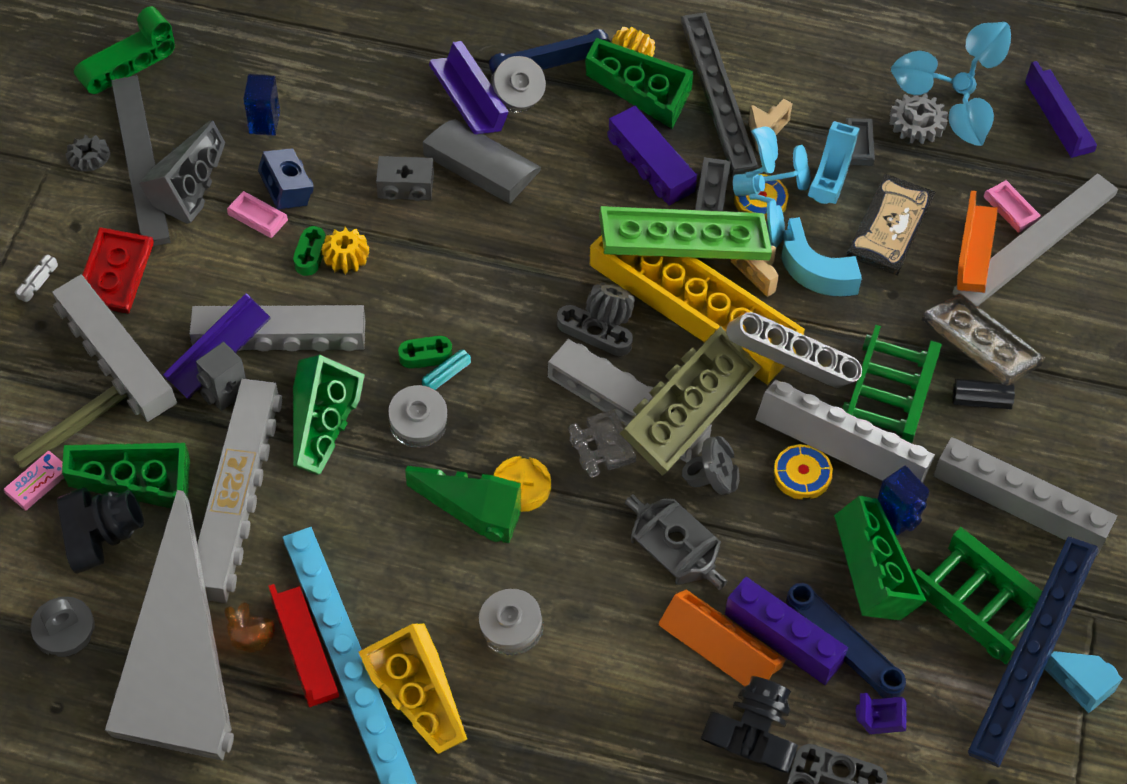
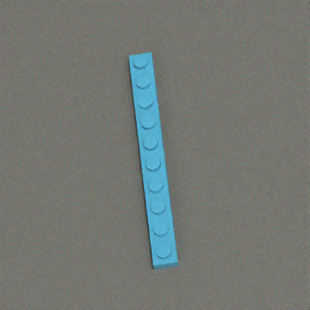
[283,527,417,784]

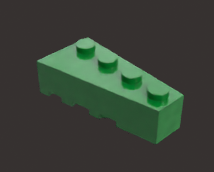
[586,38,693,129]
[62,443,190,509]
[834,495,926,620]

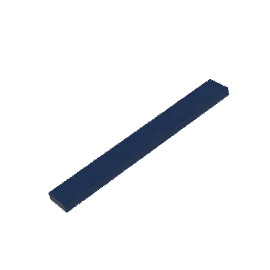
[968,536,1098,767]

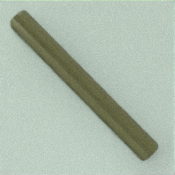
[13,385,128,470]

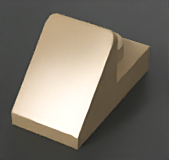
[749,99,793,152]
[731,246,779,297]

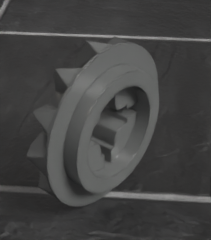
[66,135,110,171]

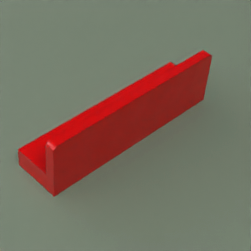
[268,584,339,707]

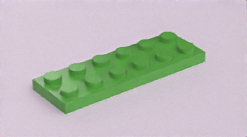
[599,206,772,261]

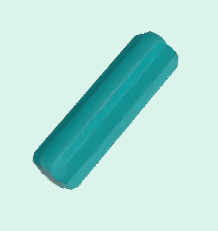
[422,349,471,390]

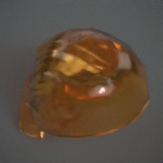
[224,602,275,653]

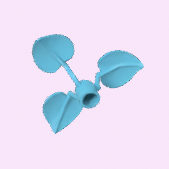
[891,22,1011,146]
[733,127,811,247]

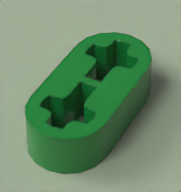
[293,226,326,276]
[398,336,452,369]

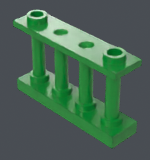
[842,325,942,444]
[914,527,1042,665]

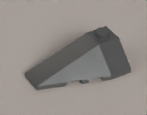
[139,120,225,224]

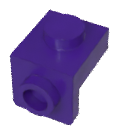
[856,693,907,735]

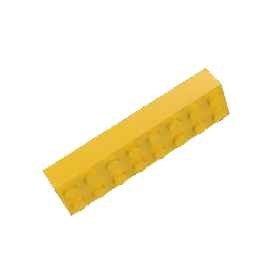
[590,235,805,385]

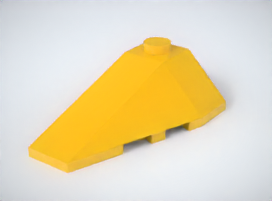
[358,624,467,754]

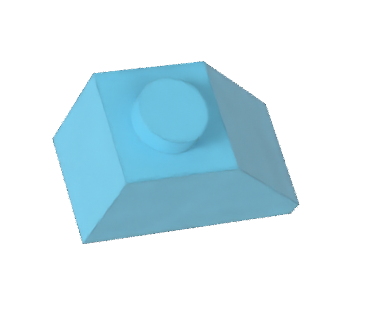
[1044,651,1123,713]

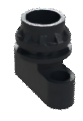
[57,487,144,574]
[701,676,798,773]

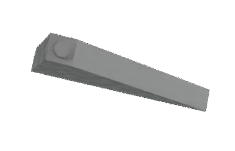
[105,490,234,761]

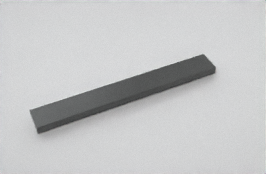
[681,12,759,177]
[111,75,171,246]

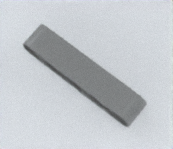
[726,312,862,388]

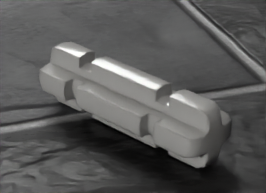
[15,254,58,302]

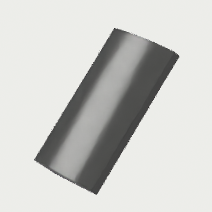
[423,119,541,204]

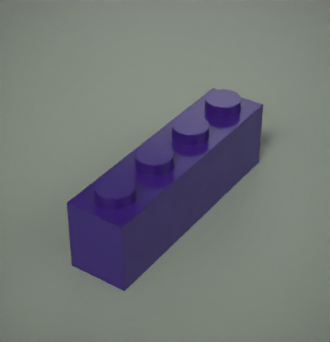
[607,105,697,206]
[725,577,848,686]

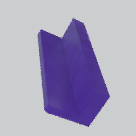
[429,41,509,134]
[1025,61,1097,158]
[163,293,271,399]

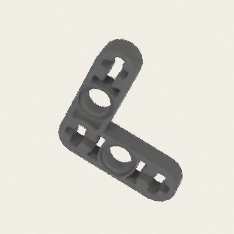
[787,744,888,784]

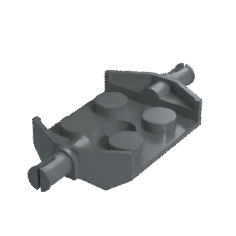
[625,494,728,590]

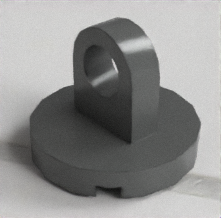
[682,436,739,495]
[30,597,95,657]

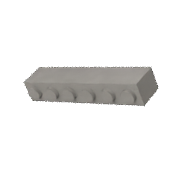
[52,274,177,422]
[190,305,366,351]
[548,339,712,463]
[755,379,935,496]
[933,437,1117,556]

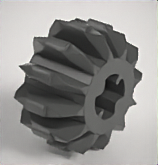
[586,283,635,325]

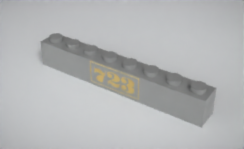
[197,379,282,603]

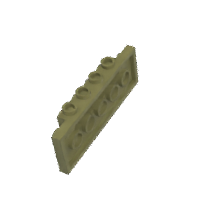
[619,326,761,476]

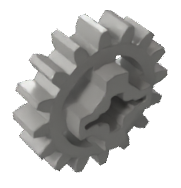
[889,93,948,144]

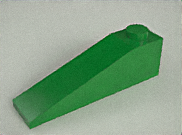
[293,355,365,475]
[405,466,521,543]

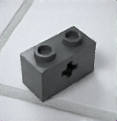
[376,156,434,201]
[196,342,246,411]

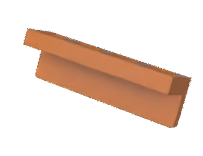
[957,191,998,293]
[659,589,787,687]

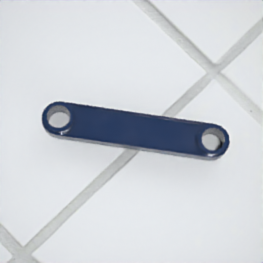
[489,29,611,76]
[786,583,906,698]

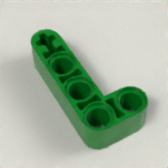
[74,6,175,94]

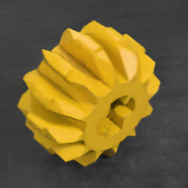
[611,27,655,57]
[322,226,369,275]

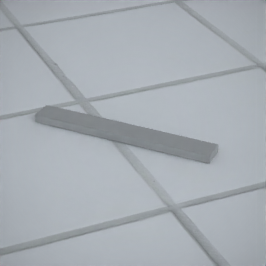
[953,173,1118,310]

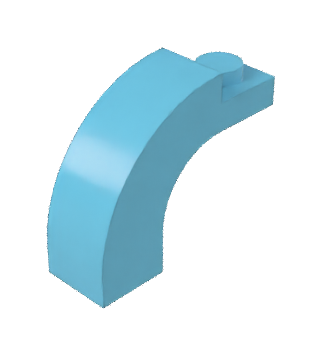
[808,121,860,204]
[781,217,862,296]

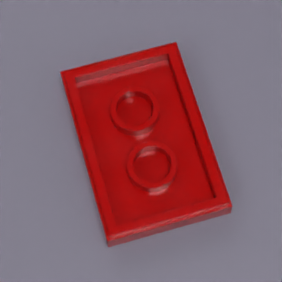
[82,227,154,314]

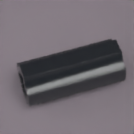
[952,379,1015,410]

